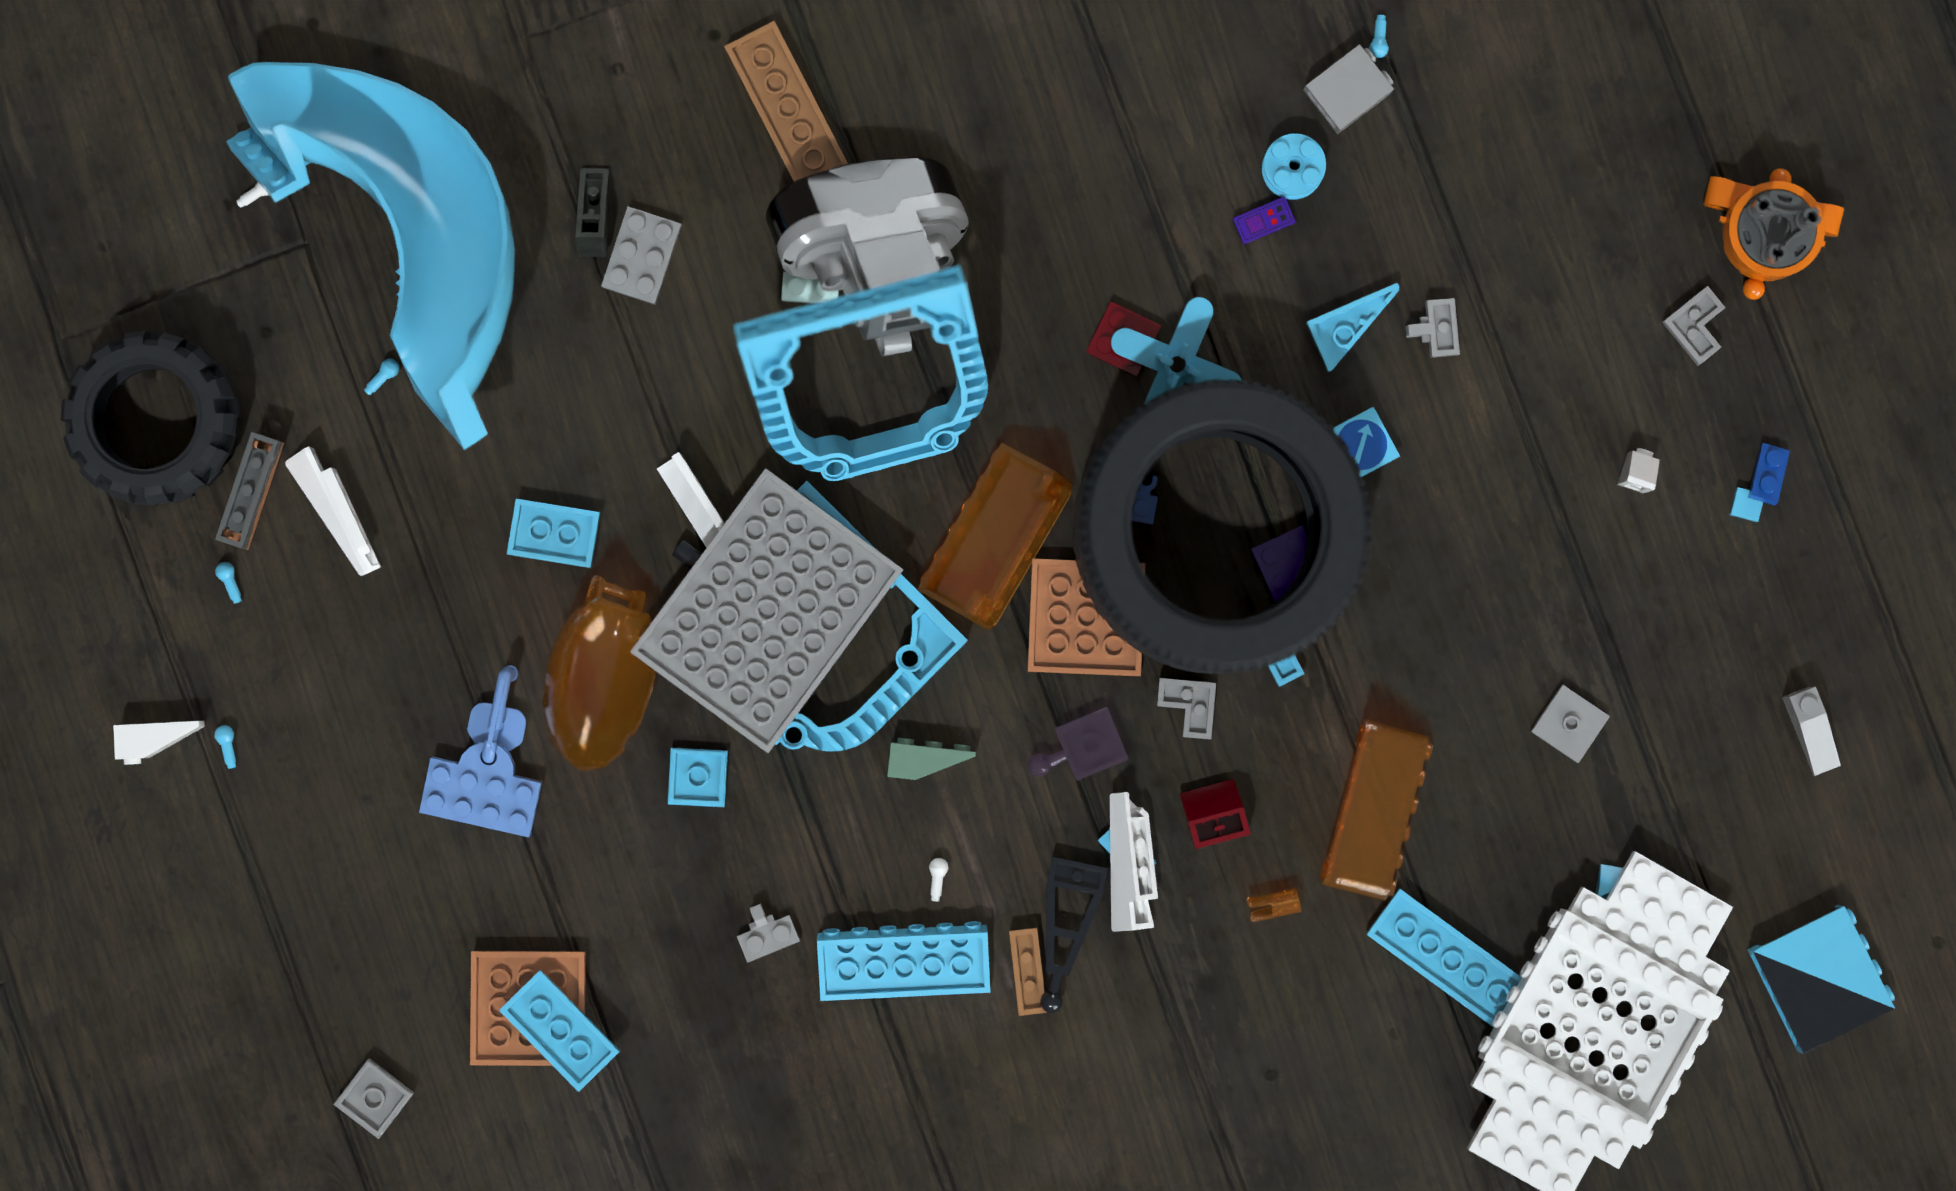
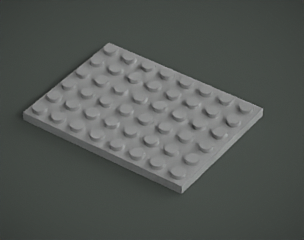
[630,468,903,753]

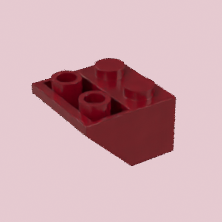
[1179,779,1251,849]

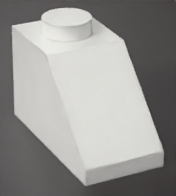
[1617,448,1660,493]

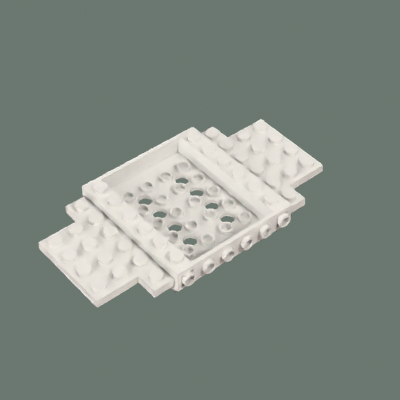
[1467,851,1733,1191]

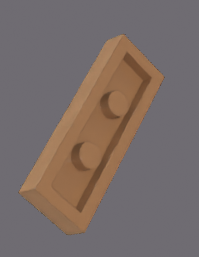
[1009,927,1047,1016]

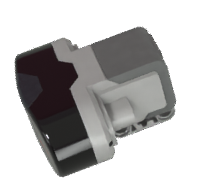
[766,157,969,356]

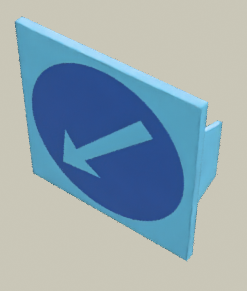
[1333,407,1400,477]

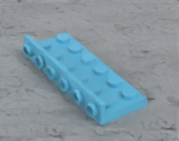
[817,921,990,1001]

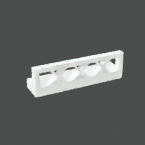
[657,452,725,548]

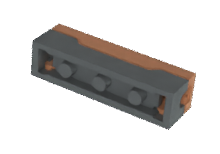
[215,432,284,550]

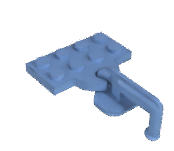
[419,665,542,837]

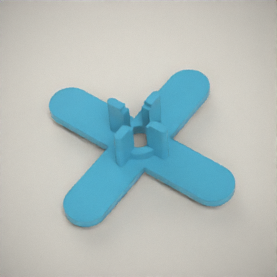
[1111,297,1241,404]

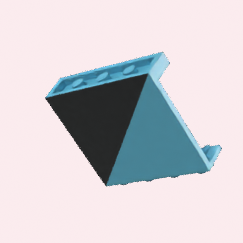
[1747,905,1895,1054]

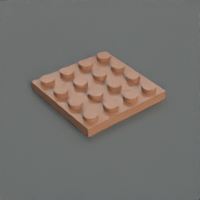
[1028,559,1145,676]
[470,951,586,1066]

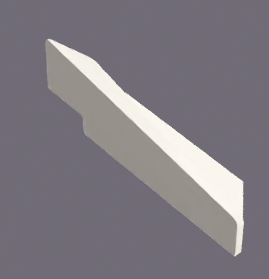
[285,447,381,576]
[1110,792,1158,932]

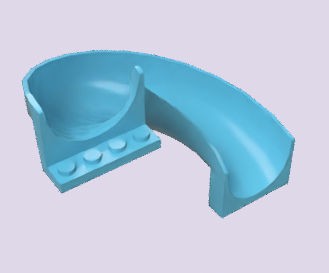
[226,62,515,450]

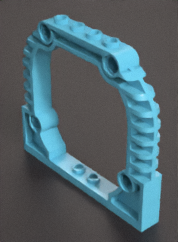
[734,265,988,481]
[775,481,968,751]

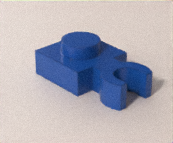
[1131,476,1158,525]

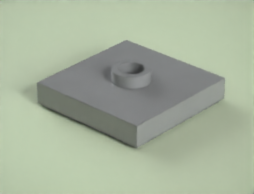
[1530,685,1610,763]
[334,1058,414,1139]

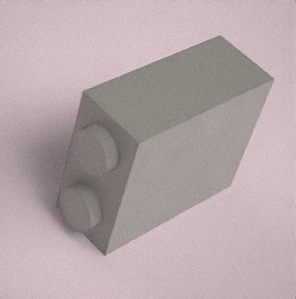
[1304,44,1394,134]

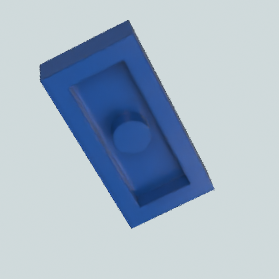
[1748,443,1790,505]

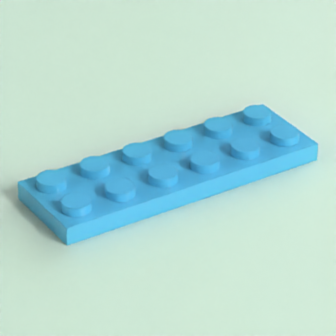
[1366,889,1522,1027]

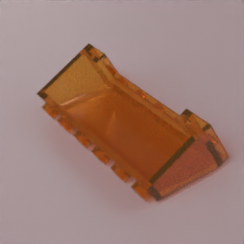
[917,443,1072,630]
[1318,719,1433,901]

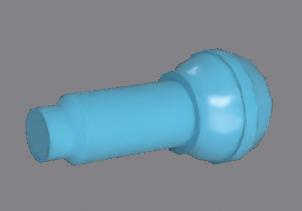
[1369,15,1389,58]
[364,358,400,395]
[215,562,242,604]
[214,725,236,769]

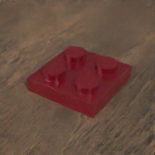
[1086,302,1161,377]

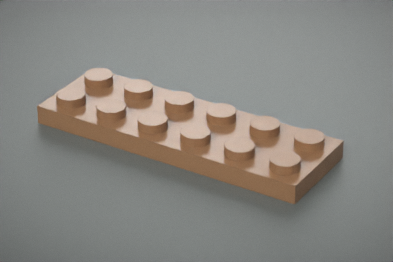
[724,21,848,197]

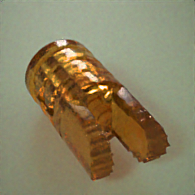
[1247,888,1302,922]

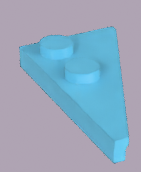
[1306,283,1400,372]

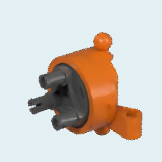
[1703,168,1844,300]

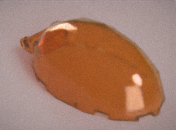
[542,575,656,771]

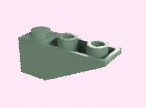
[887,738,976,780]

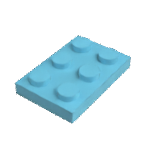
[507,499,601,568]

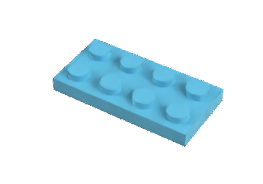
[499,970,620,1092]

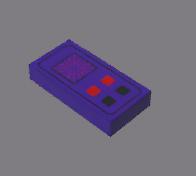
[1232,197,1296,245]

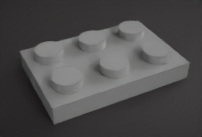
[601,207,682,305]

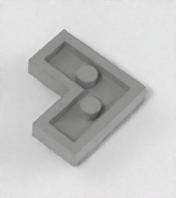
[1662,286,1725,366]
[1157,678,1216,739]

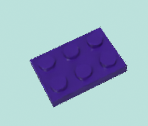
[1250,525,1307,602]

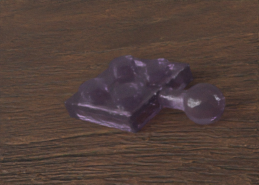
[1028,707,1129,781]

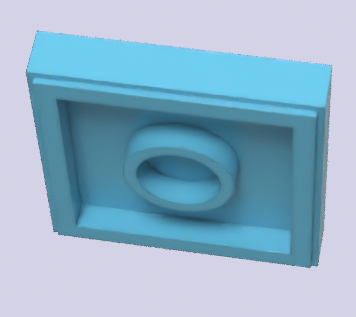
[668,748,728,807]

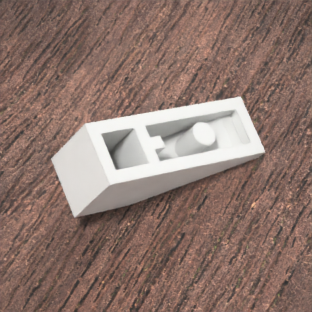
[113,721,205,765]

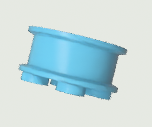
[1262,134,1326,200]

